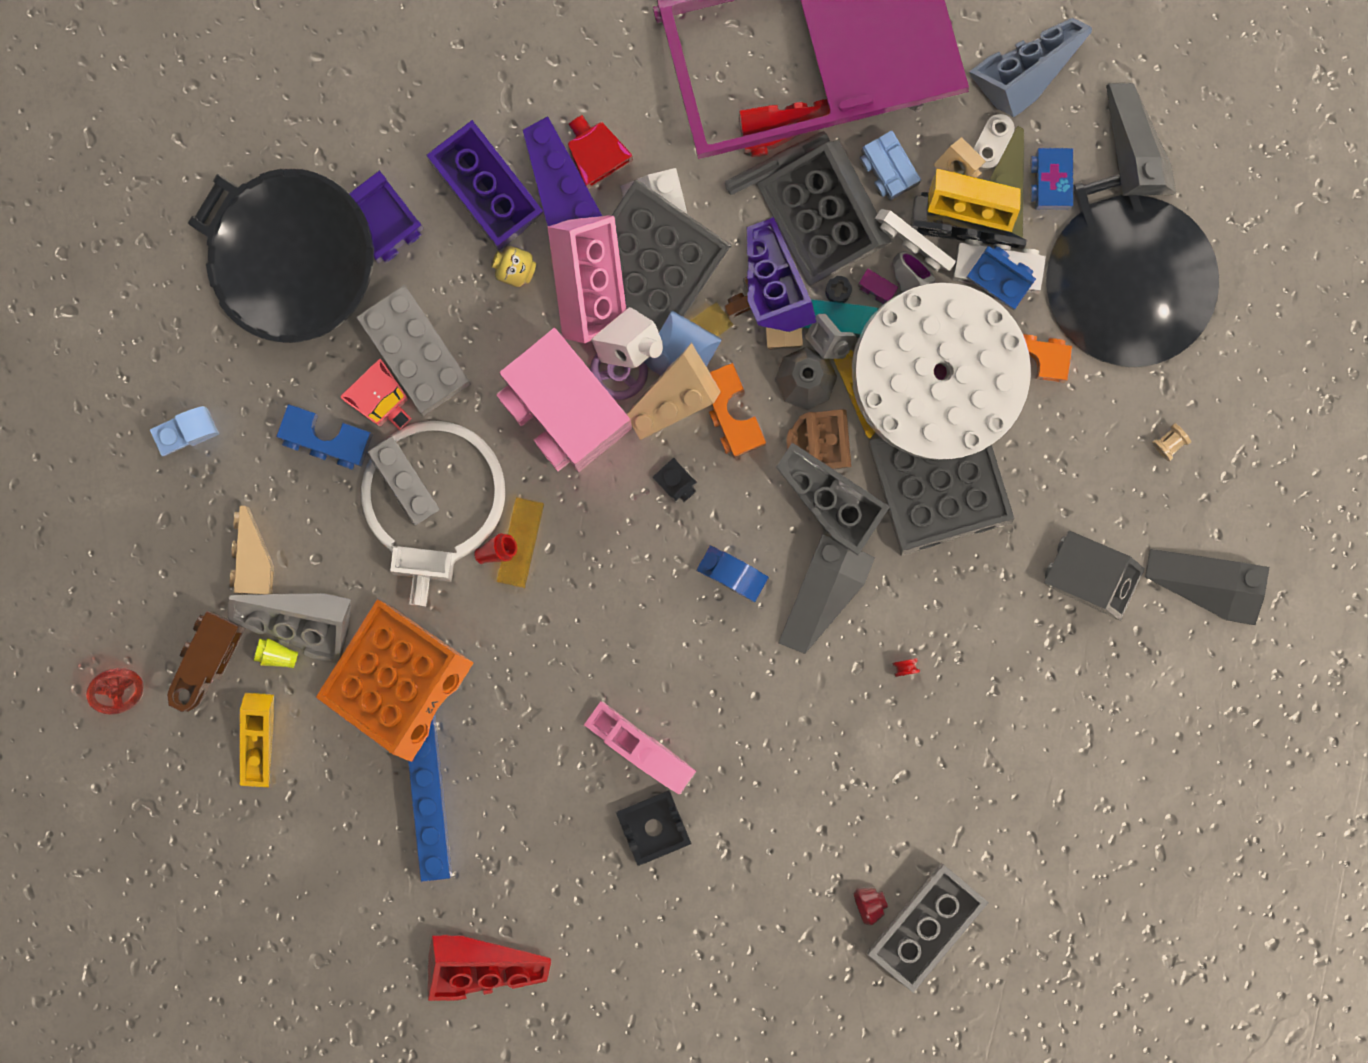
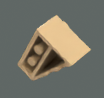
[626,342,721,440]

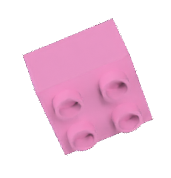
[496,327,632,472]

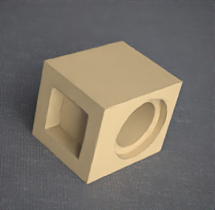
[934,137,986,178]

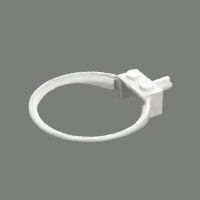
[361,421,505,607]

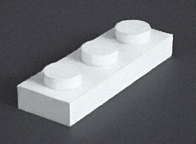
[874,209,956,271]

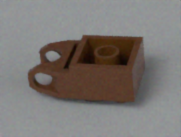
[167,611,246,712]

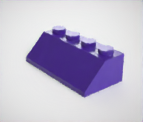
[426,120,543,251]

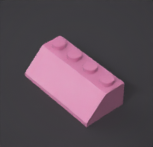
[548,215,626,343]

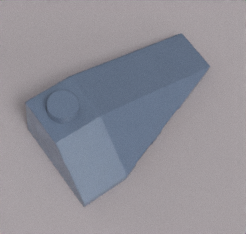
[969,18,1092,117]

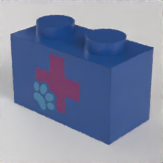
[1030,148,1073,210]

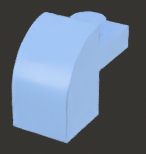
[150,406,219,457]

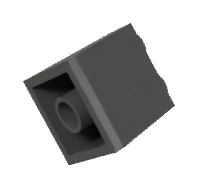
[1044,530,1145,621]

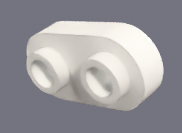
[974,114,1014,170]

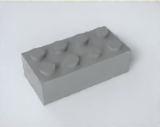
[357,285,471,416]
[867,863,989,993]

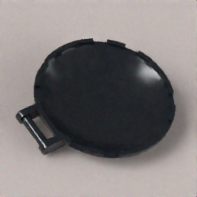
[188,169,374,343]
[1046,174,1219,368]

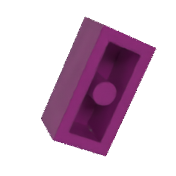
[858,269,898,305]

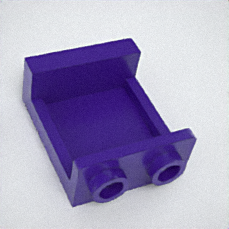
[349,170,424,264]

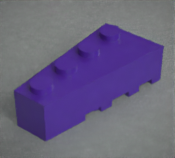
[523,116,602,226]

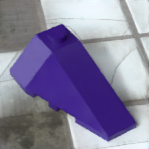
[747,217,816,332]

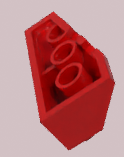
[739,99,830,157]
[428,935,551,1001]

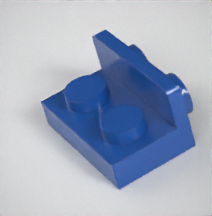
[966,246,1036,310]

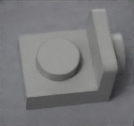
[805,314,856,359]

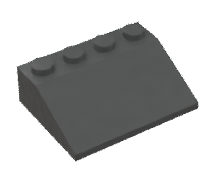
[757,140,892,286]

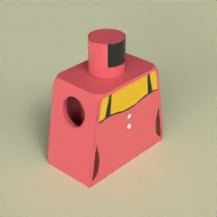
[340,359,412,430]

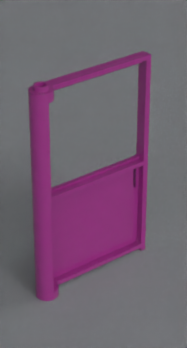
[653,0,969,159]

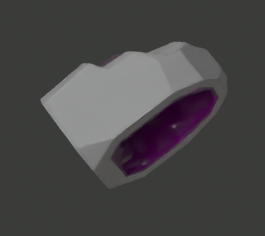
[892,251,936,293]

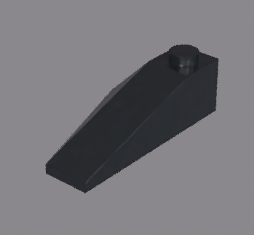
[910,192,1027,249]

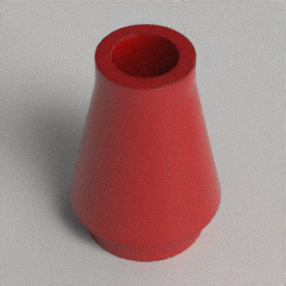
[474,533,518,564]

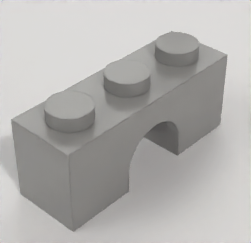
[366,436,440,525]

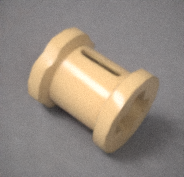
[1152,423,1191,462]

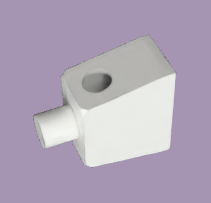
[591,307,663,368]

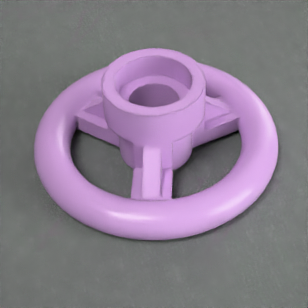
[590,353,648,400]

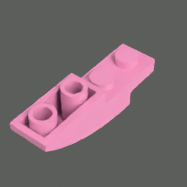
[584,702,697,795]

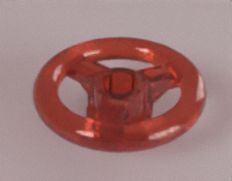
[86,668,144,715]

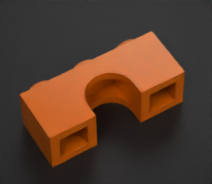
[1023,334,1072,383]
[709,363,766,458]

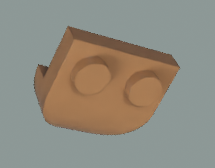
[787,409,852,469]

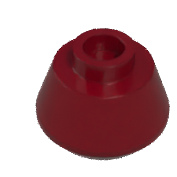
[853,888,888,926]

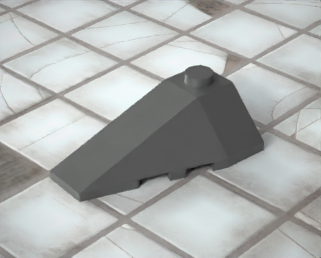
[779,535,875,654]
[1145,549,1270,625]

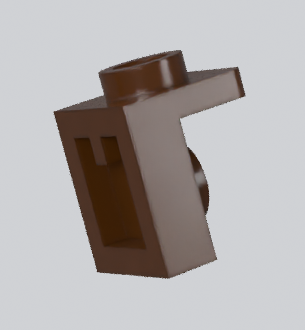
[724,277,751,320]

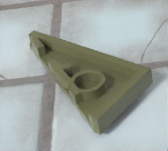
[989,126,1024,237]

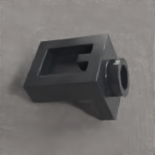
[652,458,697,503]

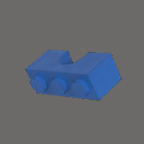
[277,404,373,470]

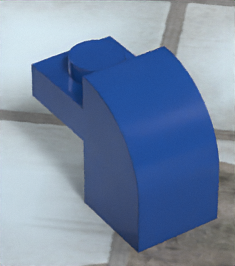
[696,545,769,602]

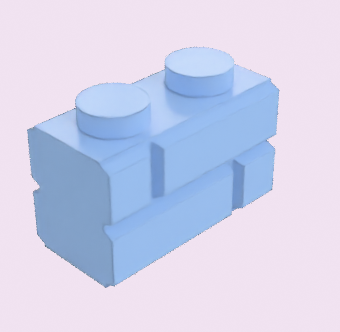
[860,131,921,200]

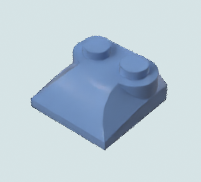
[644,311,722,376]

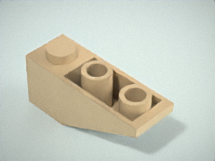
[230,506,274,595]

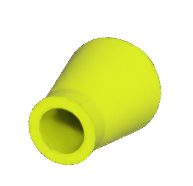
[253,638,298,669]

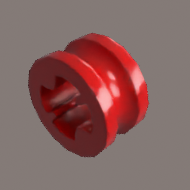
[892,658,920,677]

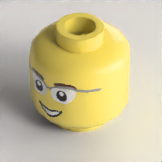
[491,245,536,287]

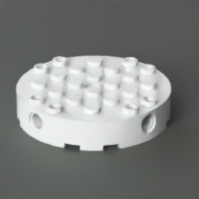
[852,283,1031,460]

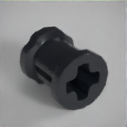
[825,276,852,303]

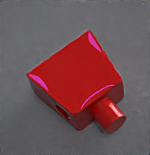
[568,115,633,189]

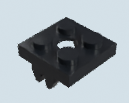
[616,790,692,866]

